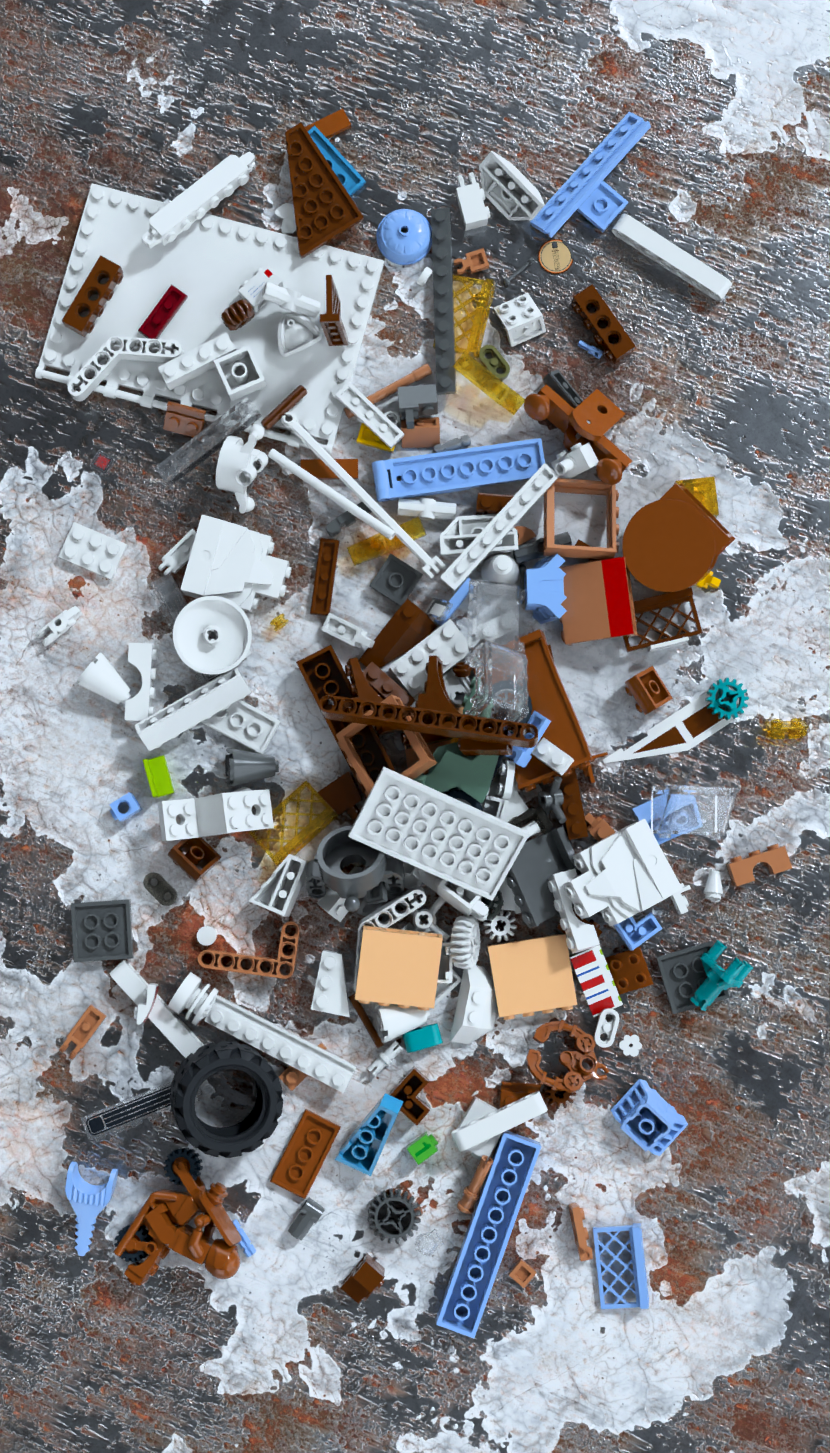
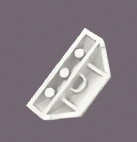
[479,151,545,220]
[440,514,519,557]
[449,965,497,1044]

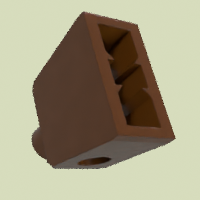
[318,772,362,821]

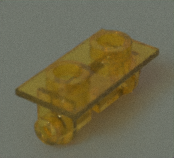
[765,718,808,740]

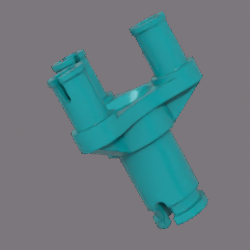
[690,940,754,1011]

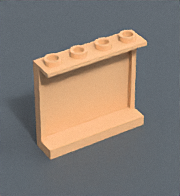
[355,925,443,1011]
[487,933,577,1020]

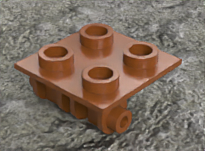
[605,947,653,995]

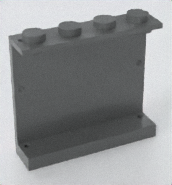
[506,826,582,928]

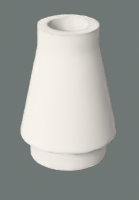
[704,871,723,900]

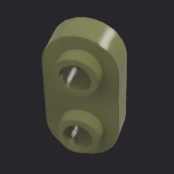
[479,345,510,380]

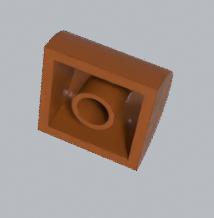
[625,666,673,715]

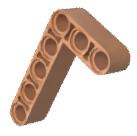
[198,921,300,979]

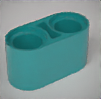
[402,1023,443,1053]

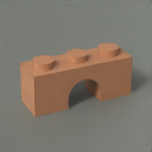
[726,843,792,887]

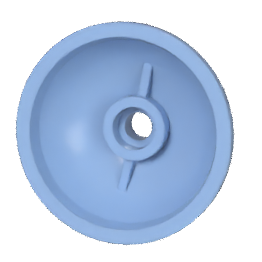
[376,209,432,265]

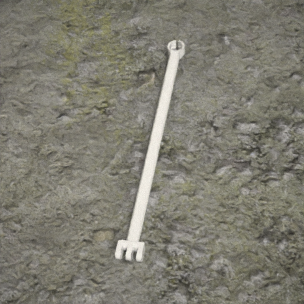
[281,412,445,579]

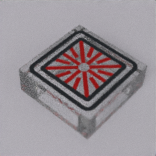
[89,450,117,477]

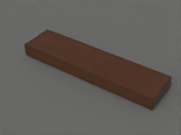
[310,538,340,616]

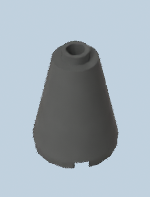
[225,748,279,787]

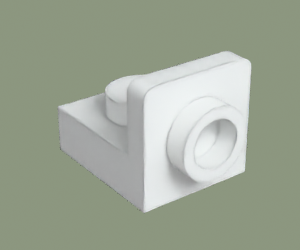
[670,883,691,914]

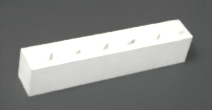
[135,667,251,751]

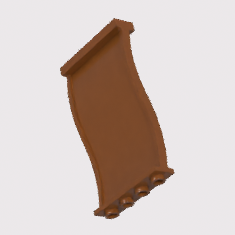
[469,629,595,792]

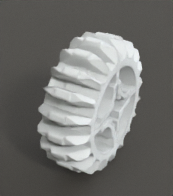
[450,915,481,969]

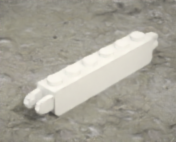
[142,152,256,249]

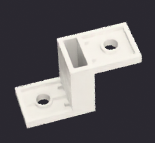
[157,789,274,841]

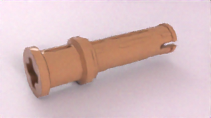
[457,1155,493,1214]

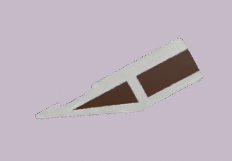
[603,689,736,763]

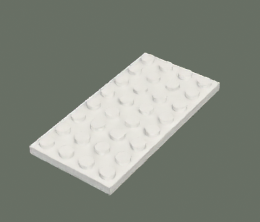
[348,767,529,901]

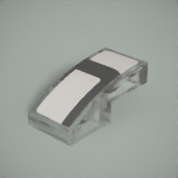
[424,598,453,622]

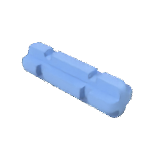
[232,1219,256,1257]

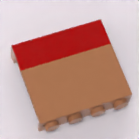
[559,557,638,646]

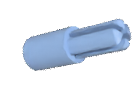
[578,340,604,359]

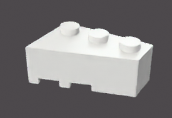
[249,854,309,917]
[311,950,350,1017]

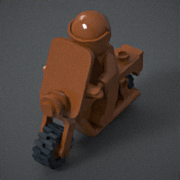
[114,1147,242,1286]

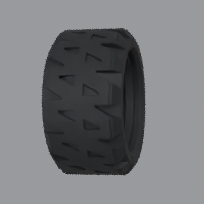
[170,1041,283,1158]

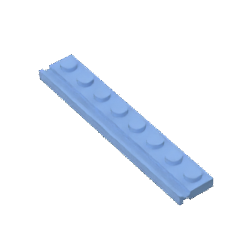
[530,112,651,238]

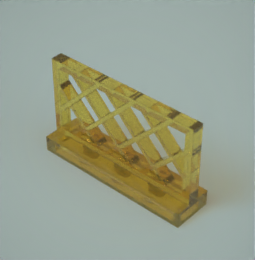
[433,275,496,359]
[248,780,338,866]

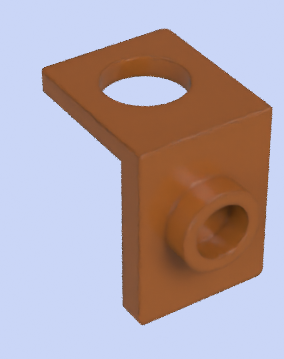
[582,752,608,784]

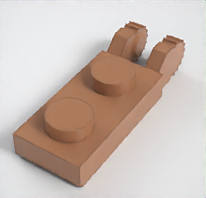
[59,1004,107,1060]

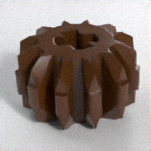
[221,299,255,331]
[543,1074,576,1109]

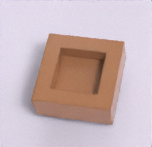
[508,1259,537,1288]

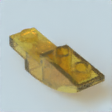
[453,351,525,415]
[347,517,427,566]

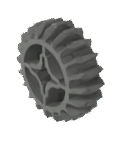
[368,1188,421,1244]

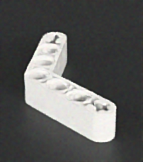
[67,336,184,401]
[354,886,426,992]

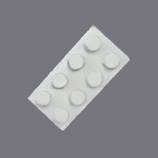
[389,619,474,698]

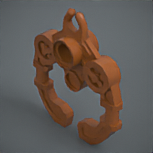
[526,1019,609,1093]

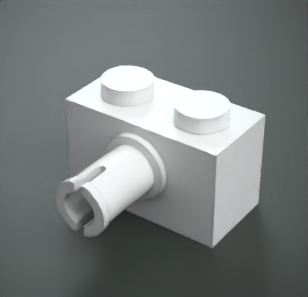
[551,442,599,479]

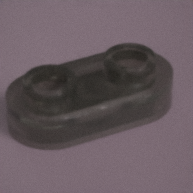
[143,872,178,906]

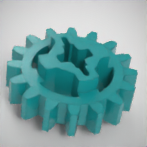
[705,677,749,720]

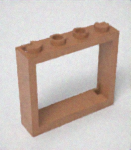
[544,478,619,560]
[336,694,437,797]

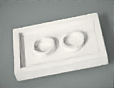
[58,522,128,580]

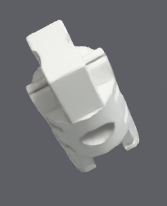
[35,606,83,647]

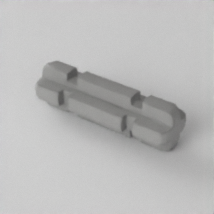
[434,435,471,453]

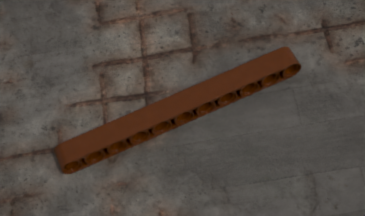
[319,695,538,748]

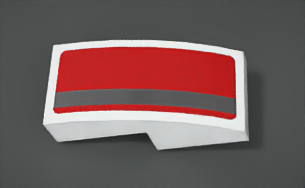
[134,983,158,1025]

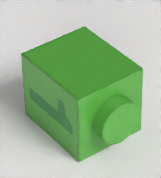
[407,1132,439,1165]

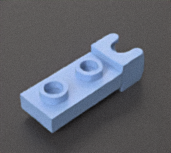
[505,710,551,768]

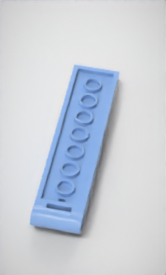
[372,438,545,502]

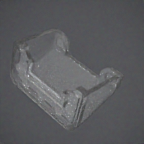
[467,579,526,664]
[651,785,736,840]

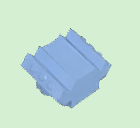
[524,554,567,624]
[611,1079,688,1156]

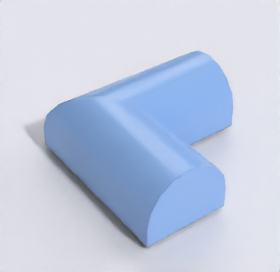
[613,913,662,951]

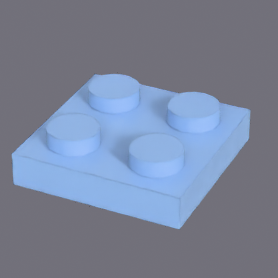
[577,181,628,232]

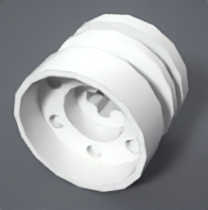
[168,972,219,1026]

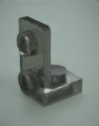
[508,806,553,835]

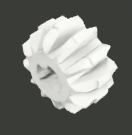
[483,910,517,942]

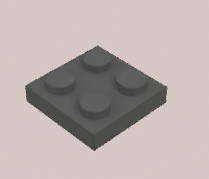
[370,553,423,606]

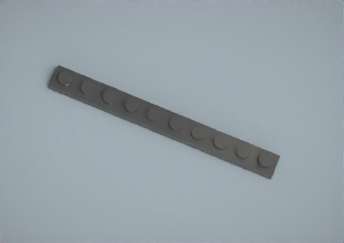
[431,207,457,395]

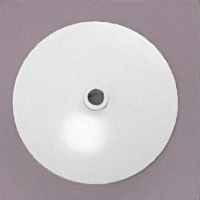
[173,596,252,674]

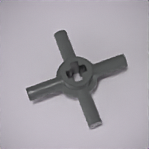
[538,776,567,823]

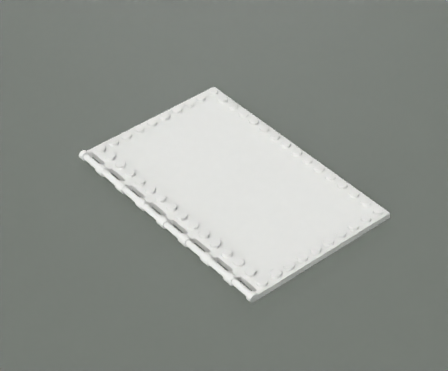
[35,183,384,456]

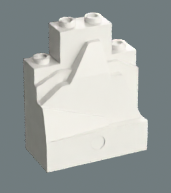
[181,515,292,613]
[563,819,682,926]

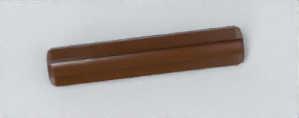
[261,385,307,430]

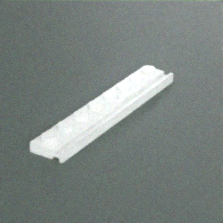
[204,995,357,1093]

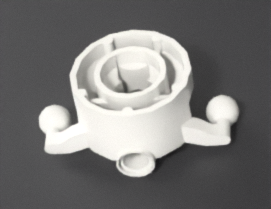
[215,424,268,513]

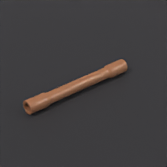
[343,364,432,419]

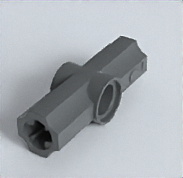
[513,532,572,564]

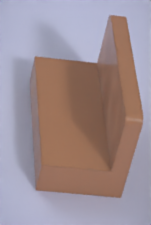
[401,417,440,448]

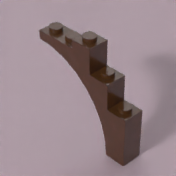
[415,655,513,756]
[345,657,454,749]

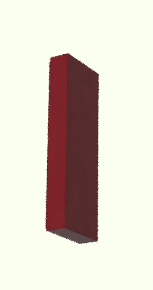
[138,284,188,339]

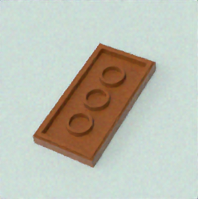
[270,1109,341,1199]

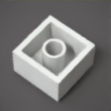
[214,345,267,401]

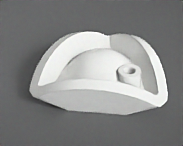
[278,312,322,357]

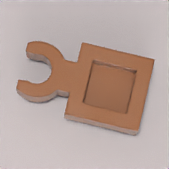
[454,248,489,275]

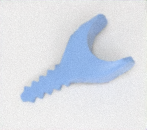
[65,1161,118,1256]

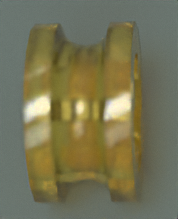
[270,613,289,631]

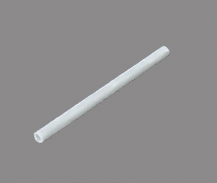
[268,449,396,540]

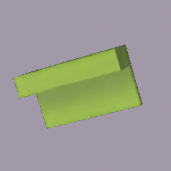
[143,755,175,798]

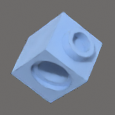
[109,792,142,822]

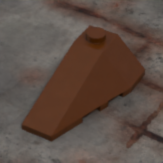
[358,598,437,668]

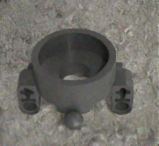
[306,825,405,912]

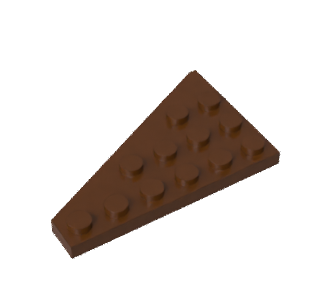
[285,122,364,259]

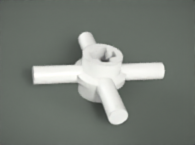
[400,896,450,942]

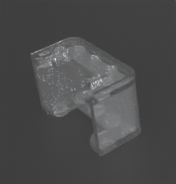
[465,639,529,732]

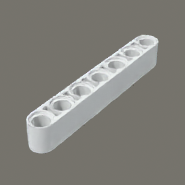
[612,214,732,301]
[109,959,204,1058]

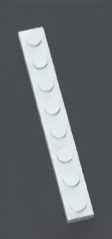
[440,463,559,591]

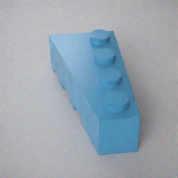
[335,1093,403,1176]

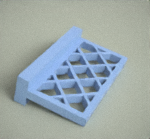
[593,1223,649,1309]

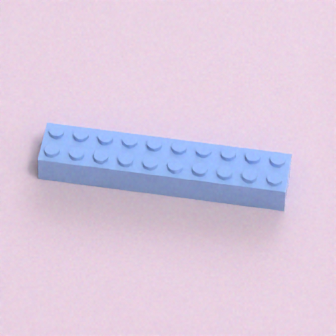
[436,1131,541,1338]

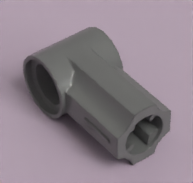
[288,1197,325,1241]

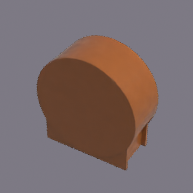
[622,483,736,592]

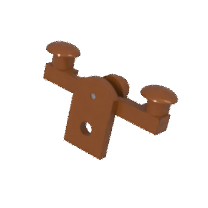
[524,384,632,485]

